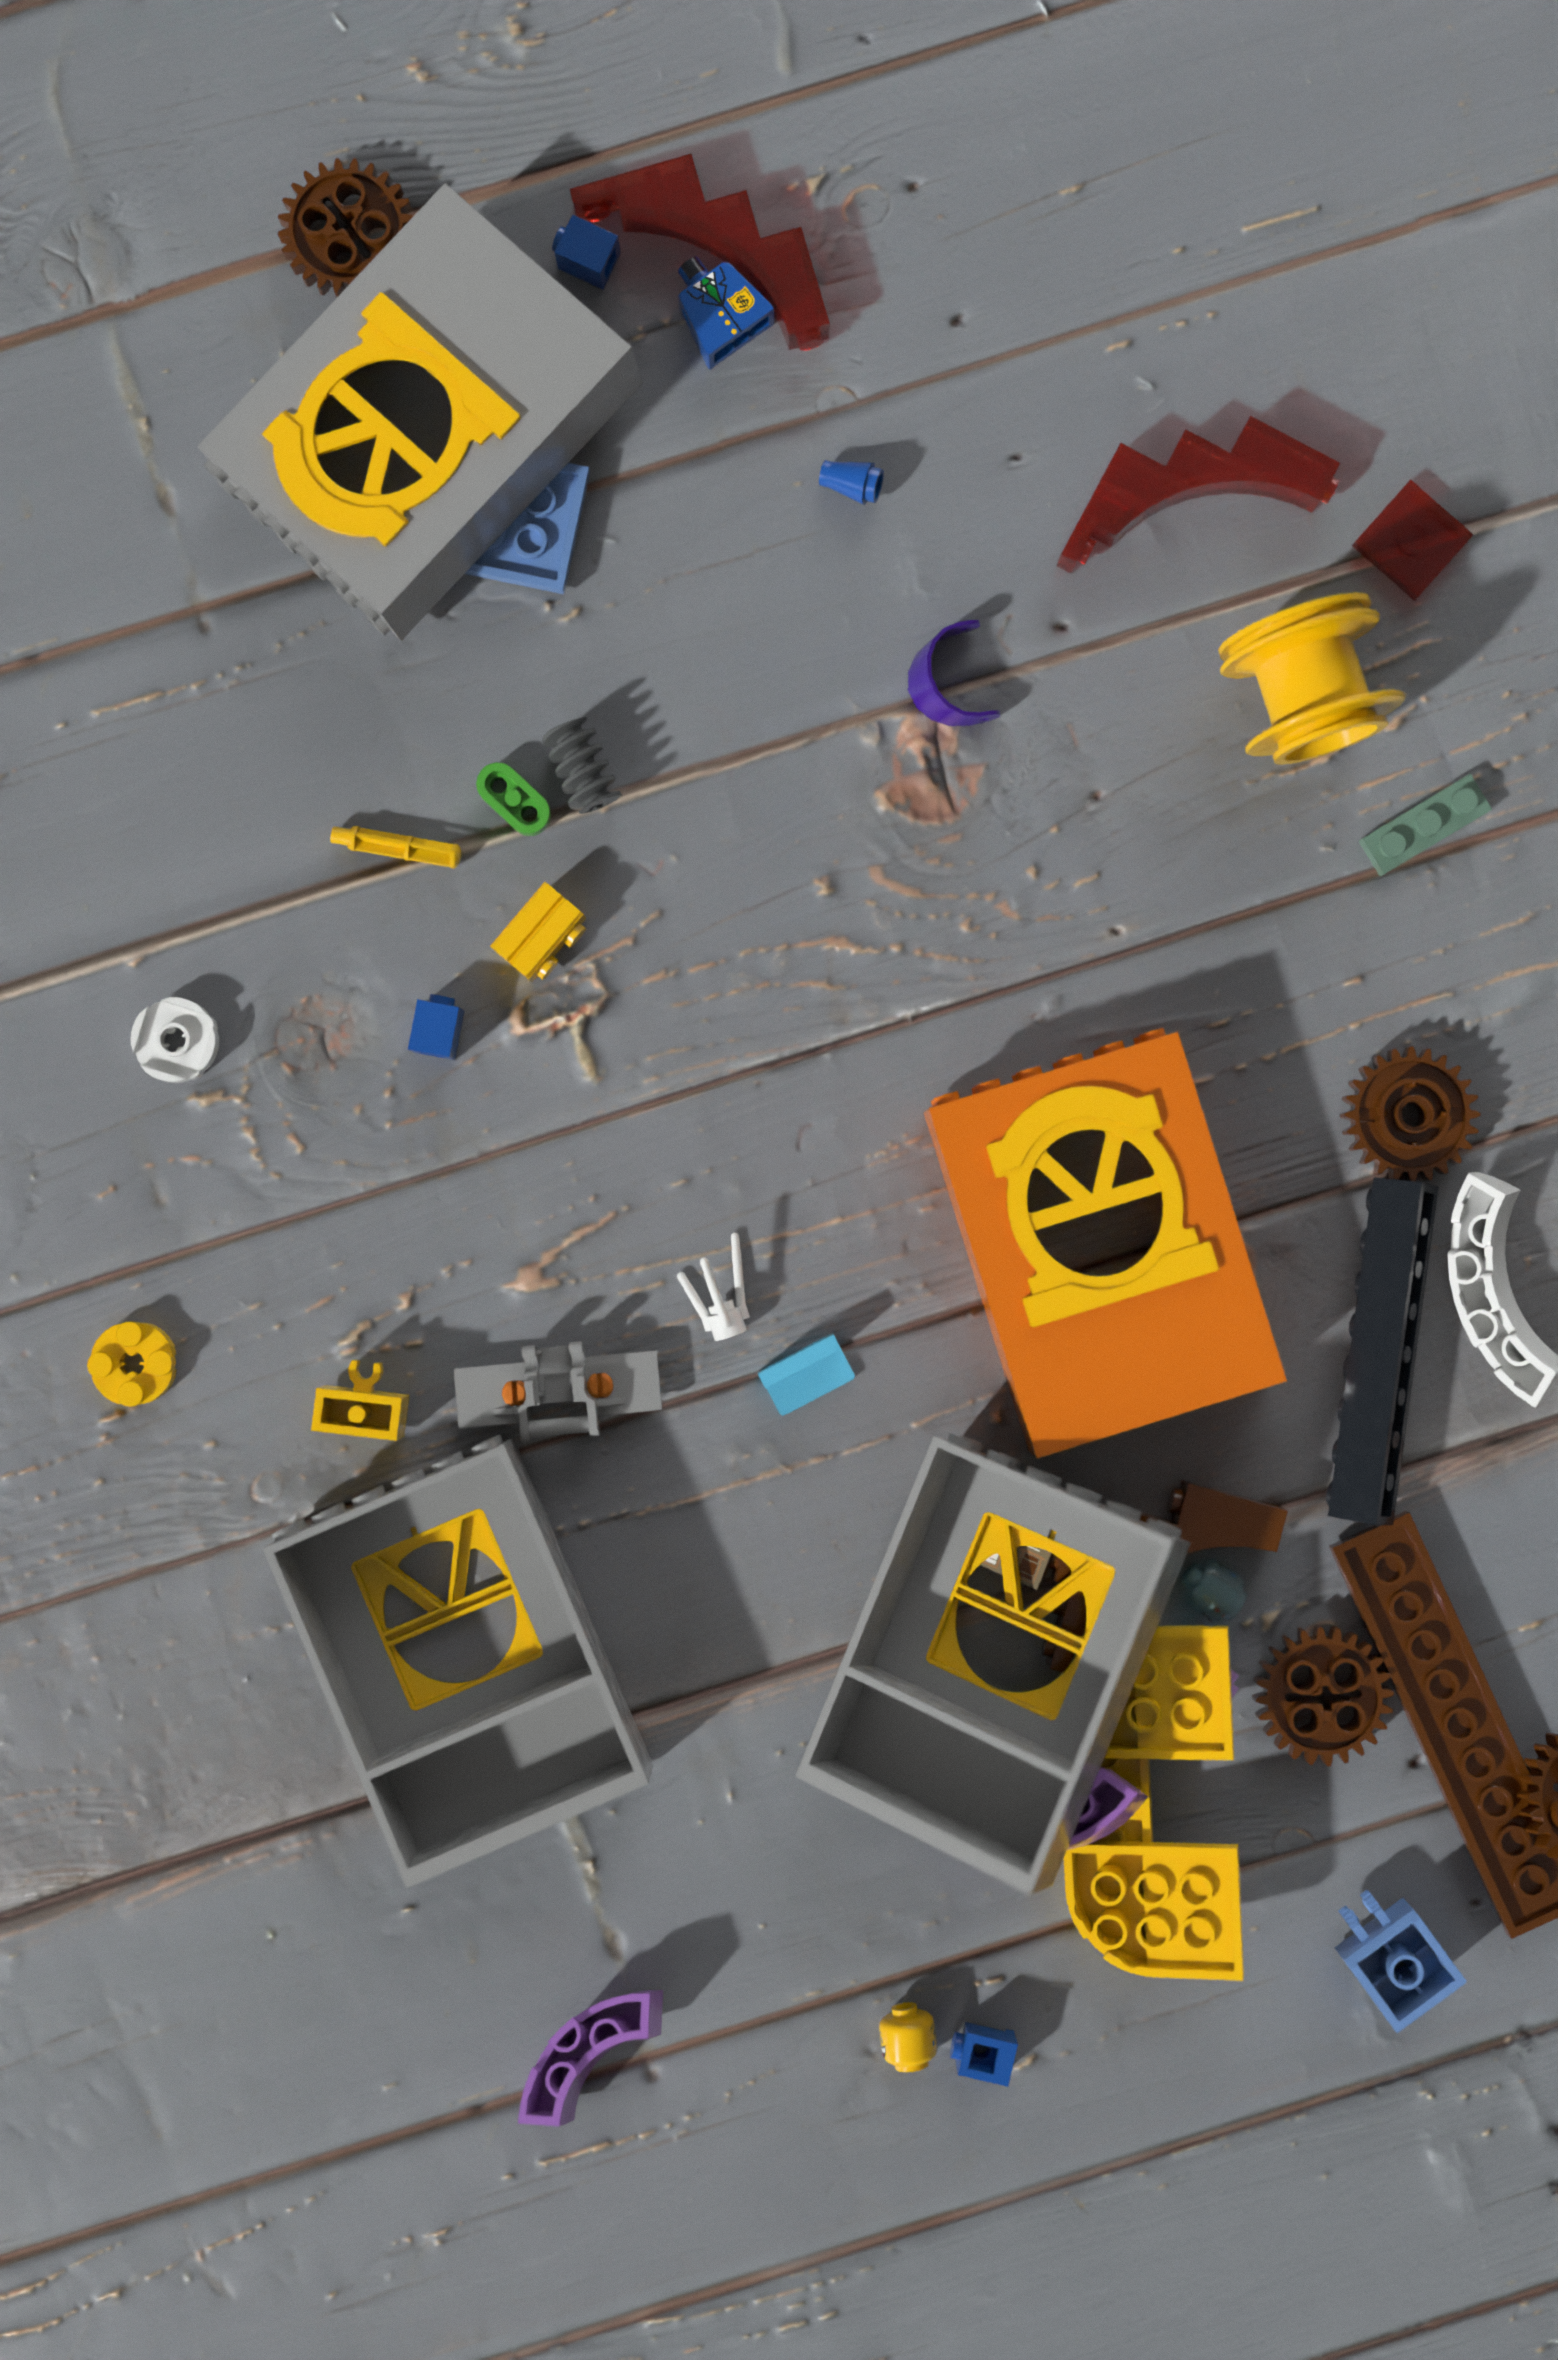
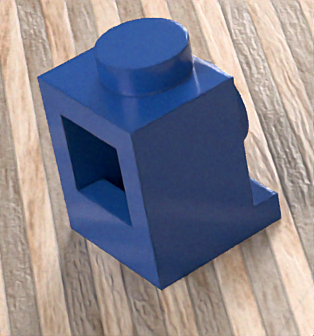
[950,2022,1018,2087]

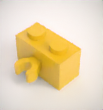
[311,1360,410,1441]

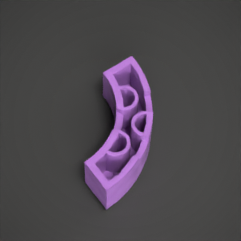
[1067,1767,1148,1850]
[518,1990,663,2126]

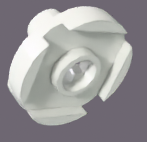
[131,997,219,1083]

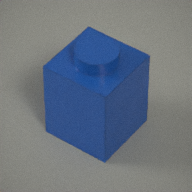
[552,214,621,290]
[408,994,465,1060]

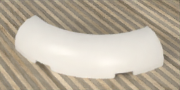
[1447,1172,1558,1408]

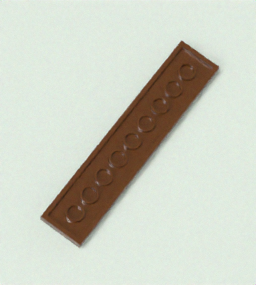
[1329,1511,1558,1939]

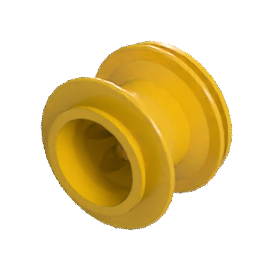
[1218,593,1406,765]

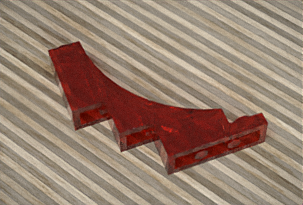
[569,154,830,351]
[1056,416,1341,573]

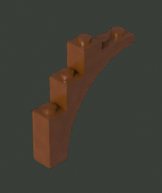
[1041,1480,1288,1673]

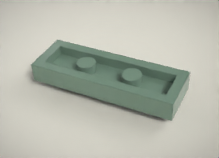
[1359,774,1492,877]

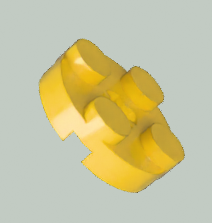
[87,1321,177,1407]

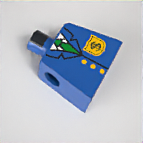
[678,256,774,369]

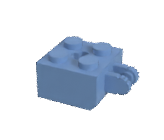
[1334,1890,1467,2033]

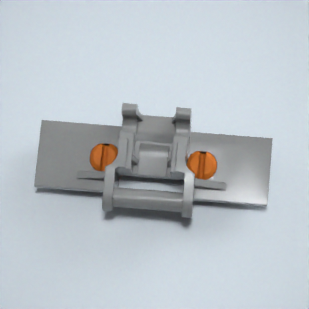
[454,1341,662,1443]

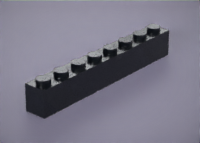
[1326,1177,1439,1525]

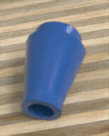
[819,460,884,505]

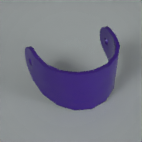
[908,620,1000,726]

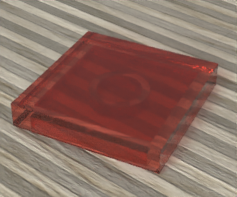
[1352,479,1473,601]

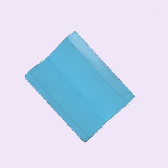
[758,1333,855,1416]

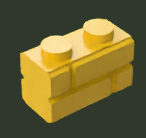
[490,882,586,983]

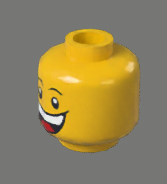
[879,2002,938,2072]

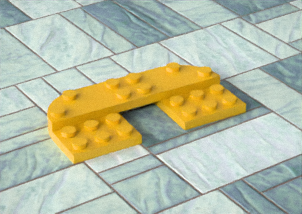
[1064,1626,1245,1981]

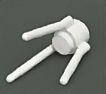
[677,1232,750,1341]

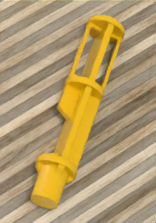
[330,826,462,869]

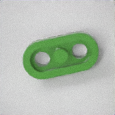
[476,763,551,836]

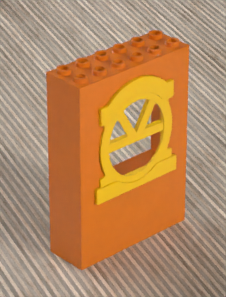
[924,1027,1287,1458]

